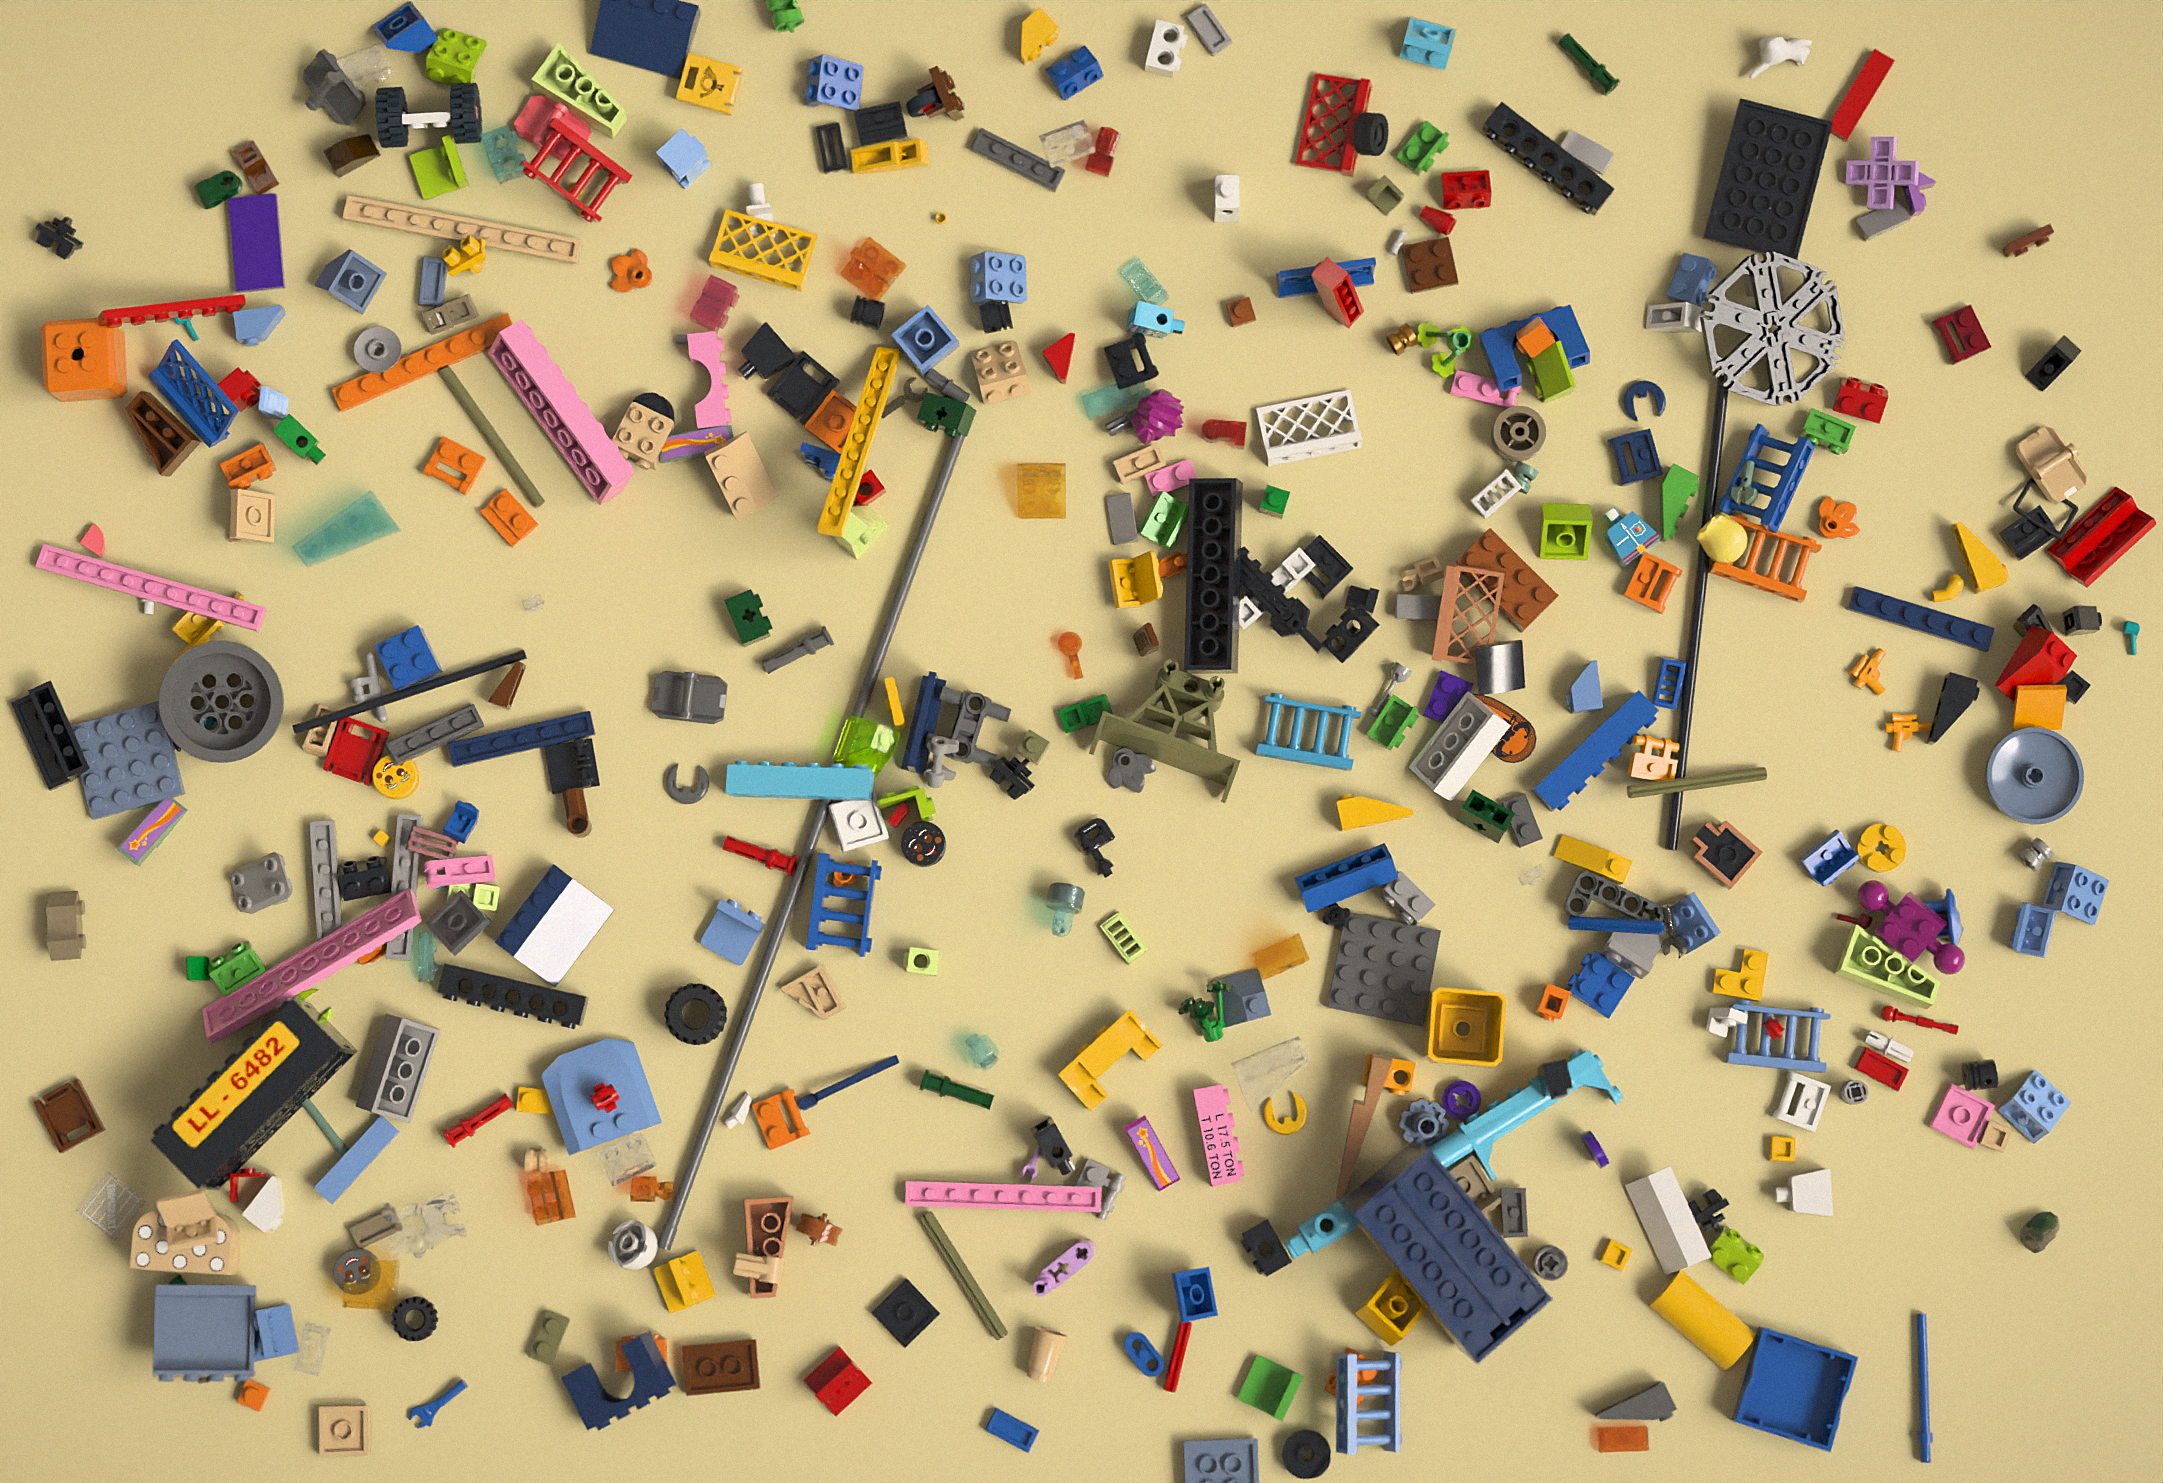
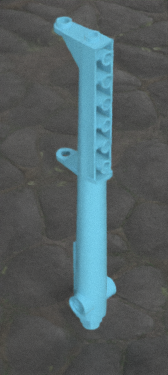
[1284,1049,1623,1259]

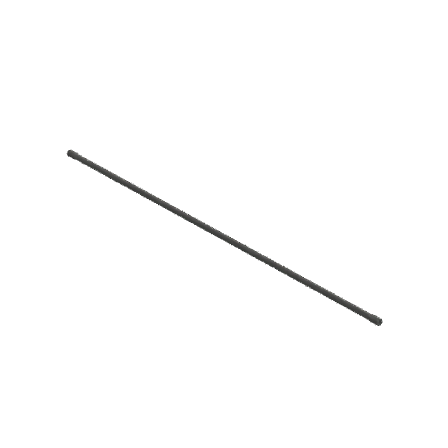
[657,409,976,1250]

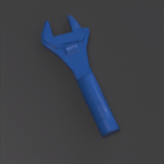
[409,1379,468,1428]

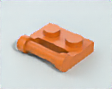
[423,436,486,496]
[1623,552,1683,614]
[752,1088,811,1150]

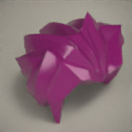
[1131,389,1184,445]

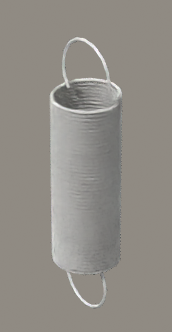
[1387,224,1409,260]

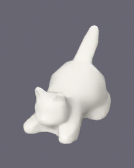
[1749,36,1812,79]

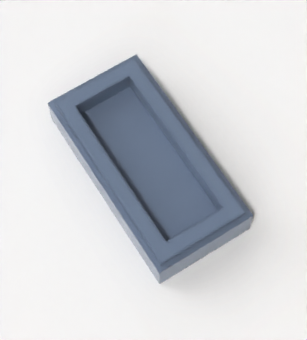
[418,257,447,307]

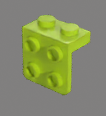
[425,28,487,86]
[877,786,936,822]

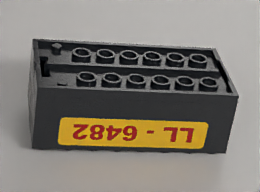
[150,997,358,1190]

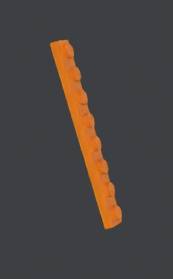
[331,313,513,412]

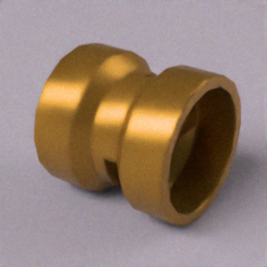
[1385,323,1418,356]

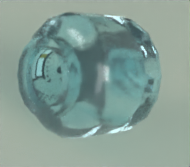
[963,1034,999,1071]

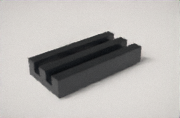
[816,122,848,174]

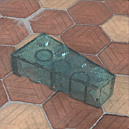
[292,490,402,567]

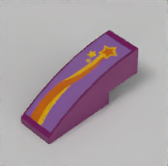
[1124,1115,1181,1191]

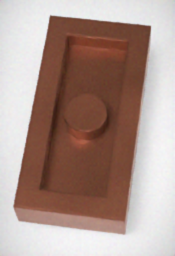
[2003,224,2054,257]

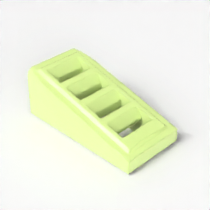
[1100,912,1148,965]

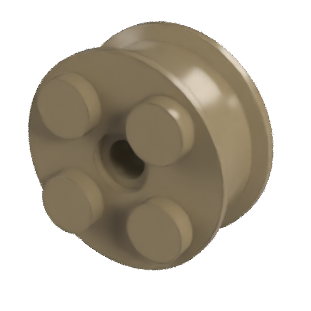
[1491,406,1546,462]

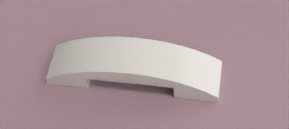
[1239,547,1316,630]

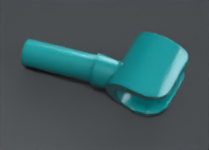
[175,317,199,342]
[2123,621,2140,655]

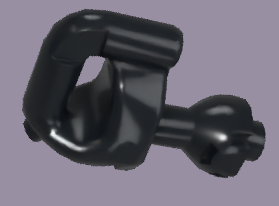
[1074,818,1115,878]

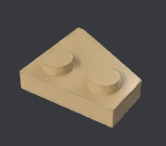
[781,965,846,1020]

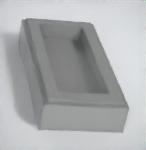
[1186,3,1232,56]

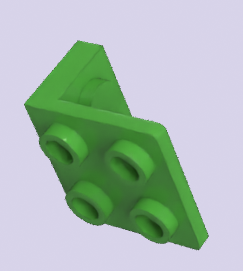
[1237,1355,1303,1421]

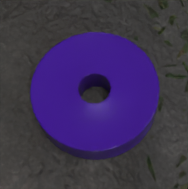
[1580,1130,1609,1169]

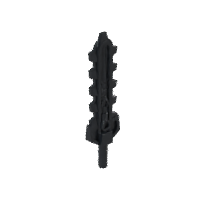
[1240,546,1325,654]

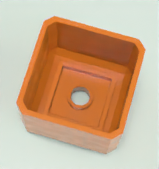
[41,318,128,402]

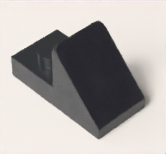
[2013,604,2054,638]

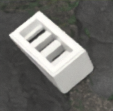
[1470,469,1522,519]

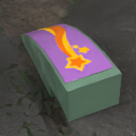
[659,425,733,463]
[117,798,188,866]

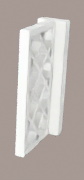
[1256,390,1362,467]

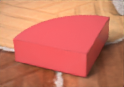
[80,524,105,557]

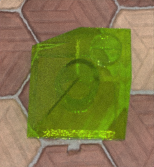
[832,715,900,777]

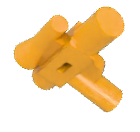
[1849,648,1886,696]
[1885,713,1931,752]

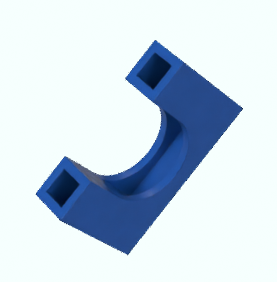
[1479,305,1590,392]

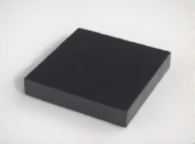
[871,1278,941,1348]

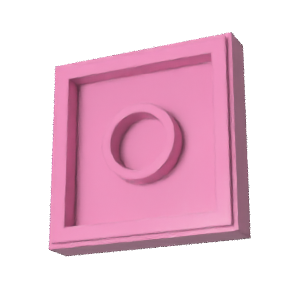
[1929,1083,1995,1149]

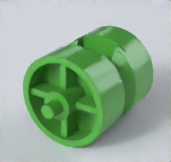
[765,0,804,33]

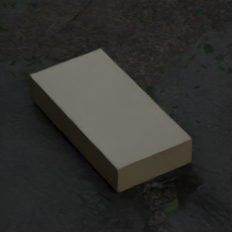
[349,1207,404,1249]

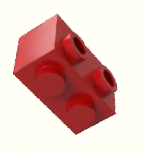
[217,367,261,412]

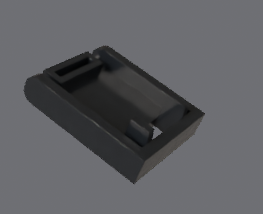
[766,350,840,425]

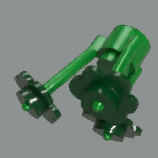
[1178,980,1233,1042]

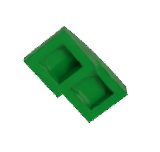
[1058,694,1113,734]

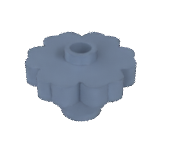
[1398,1098,1449,1147]

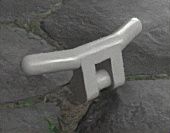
[349,652,388,723]

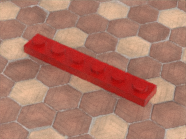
[98,294,246,328]

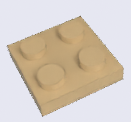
[319,1405,370,1457]

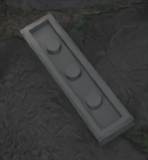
[970,128,1066,192]
[385,704,484,766]

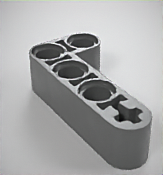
[1564,872,1665,921]

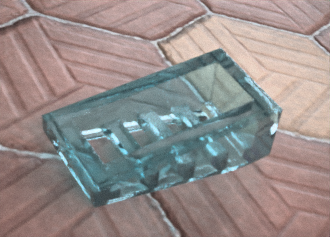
[1120,258,1169,306]

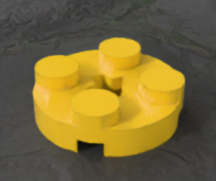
[1856,824,1906,873]

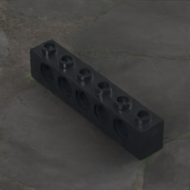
[1482,102,1615,216]
[437,963,589,1029]

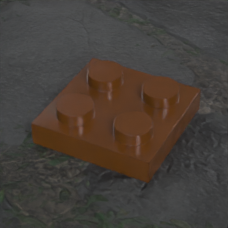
[1402,237,1459,294]

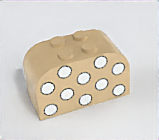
[130,1211,241,1275]

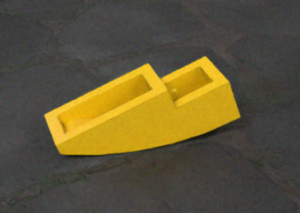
[851,138,929,174]

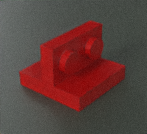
[804,1347,873,1416]

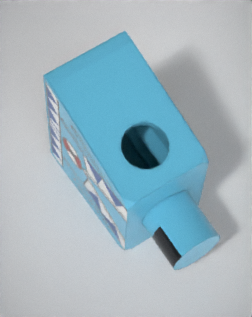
[1126,301,1185,339]

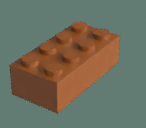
[1455,528,1559,633]

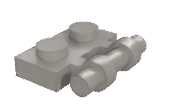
[1076,1159,1126,1221]

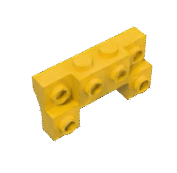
[1058,1009,1163,1111]

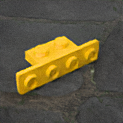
[170,591,245,663]

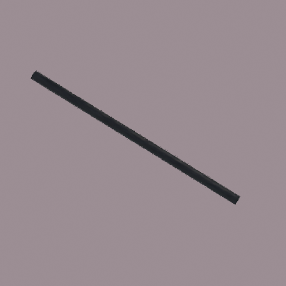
[292,650,527,734]

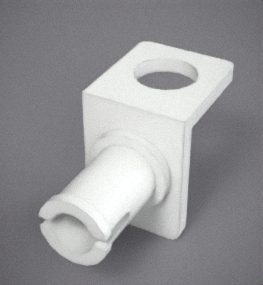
[746,183,775,239]

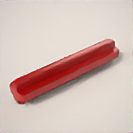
[1163,1321,1192,1393]

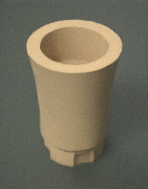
[1027,1327,1068,1383]

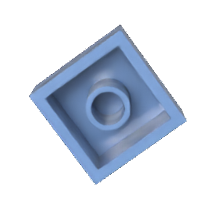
[891,305,959,377]

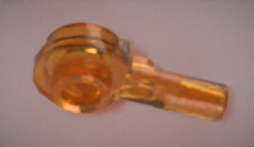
[1058,632,1083,680]

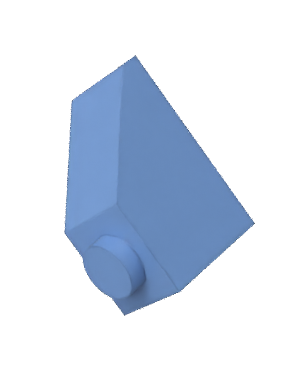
[233,305,286,347]
[1565,660,1603,714]

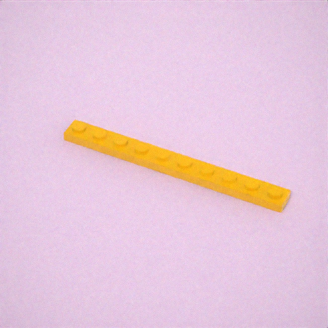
[817,346,901,537]

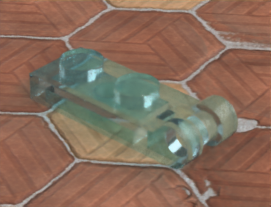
[1081,382,1151,420]

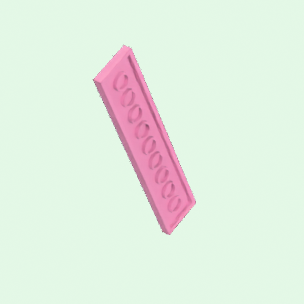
[202,887,421,1044]

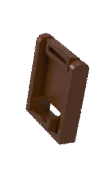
[34,1078,106,1153]

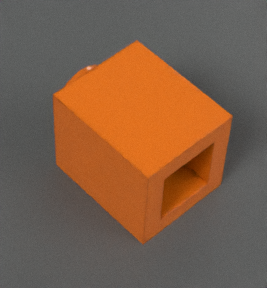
[1516,316,1556,358]

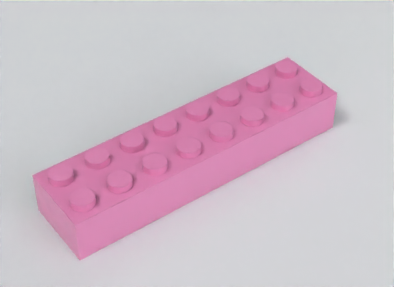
[488,320,634,505]

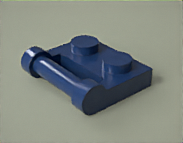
[1608,428,1663,487]

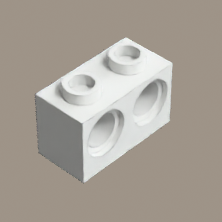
[1145,20,1188,78]

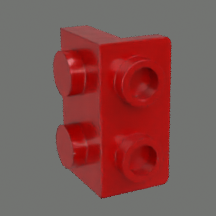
[1833,377,1888,424]

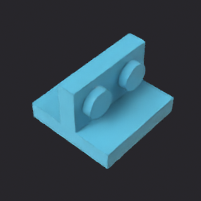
[1399,17,1456,70]

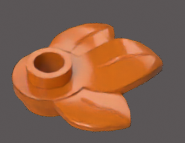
[610,249,652,292]
[1818,496,1860,539]

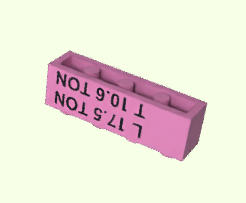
[1193,1085,1245,1187]

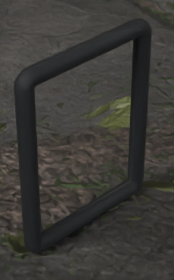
[2013,478,2078,539]

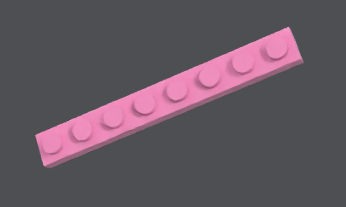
[905,1181,1102,1212]

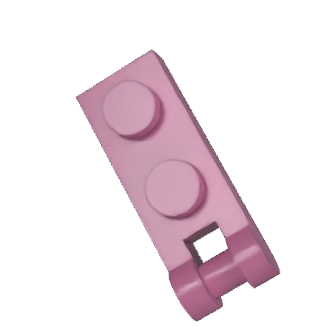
[1450,370,1521,409]
[424,855,495,889]

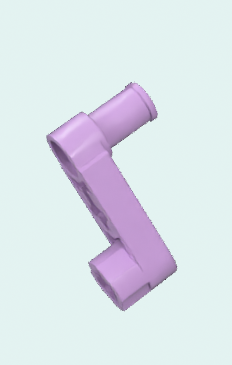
[1032,1238,1096,1297]

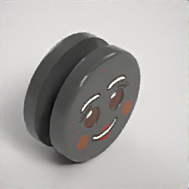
[333,1249,381,1295]

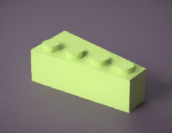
[834,505,889,559]

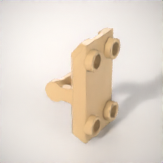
[2016,426,2087,504]

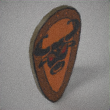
[1472,694,1537,763]

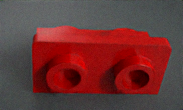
[1441,170,1492,210]

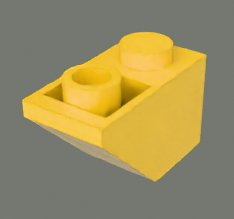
[1021,7,1059,65]

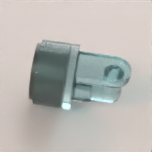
[1045,882,1085,937]

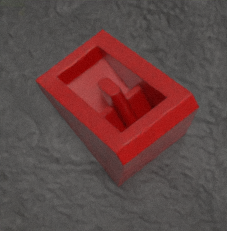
[1042,333,1075,384]

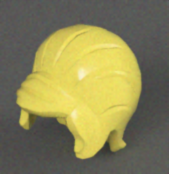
[1696,512,1747,563]

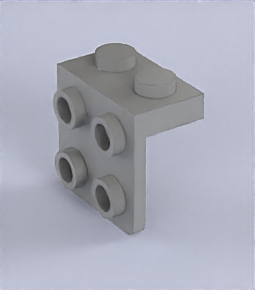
[1600,915,1664,980]

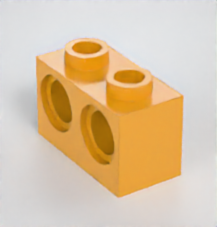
[1361,1054,1416,1096]

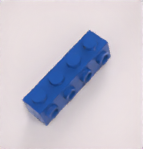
[1294,843,1398,913]

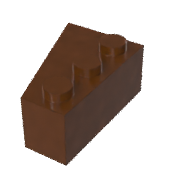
[125,391,201,477]

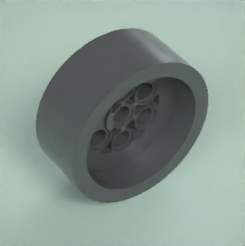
[159,641,284,763]

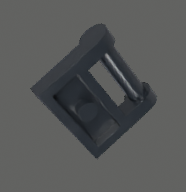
[1103,333,1159,390]
[1303,535,1354,599]

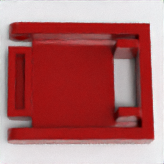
[323,717,390,786]

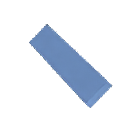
[314,1115,400,1205]

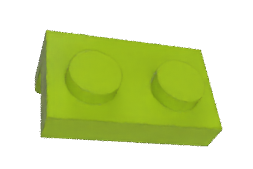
[1708,1226,1764,1285]

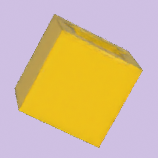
[373,829,391,847]

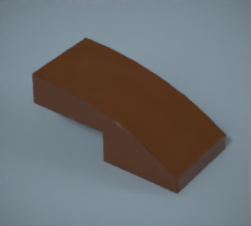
[233,140,279,195]

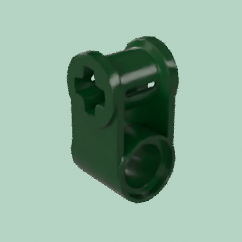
[193,170,243,210]

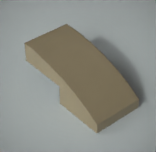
[422,294,479,335]

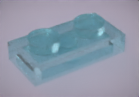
[418,932,437,982]

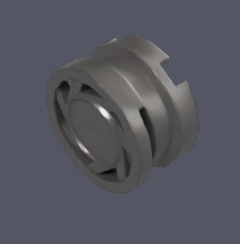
[1533,1246,1568,1281]

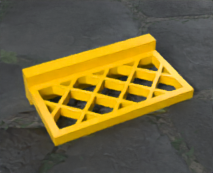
[709,209,818,292]

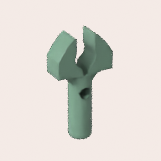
[1731,460,1758,506]

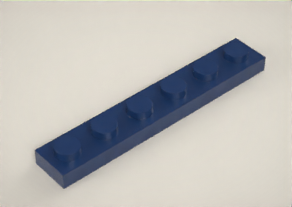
[1848,586,1995,652]
[448,711,596,768]

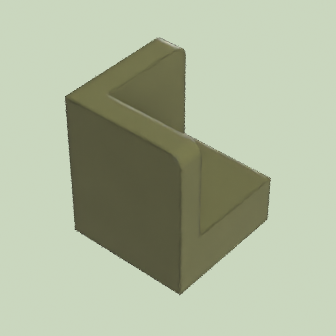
[1366,175,1405,216]

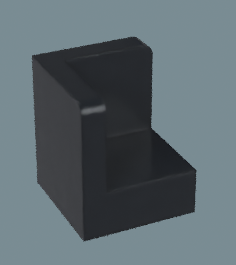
[1344,585,1379,616]

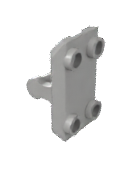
[230,852,293,914]

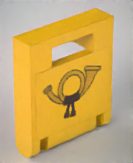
[676,53,744,115]

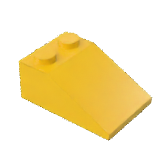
[1355,1269,1426,1347]

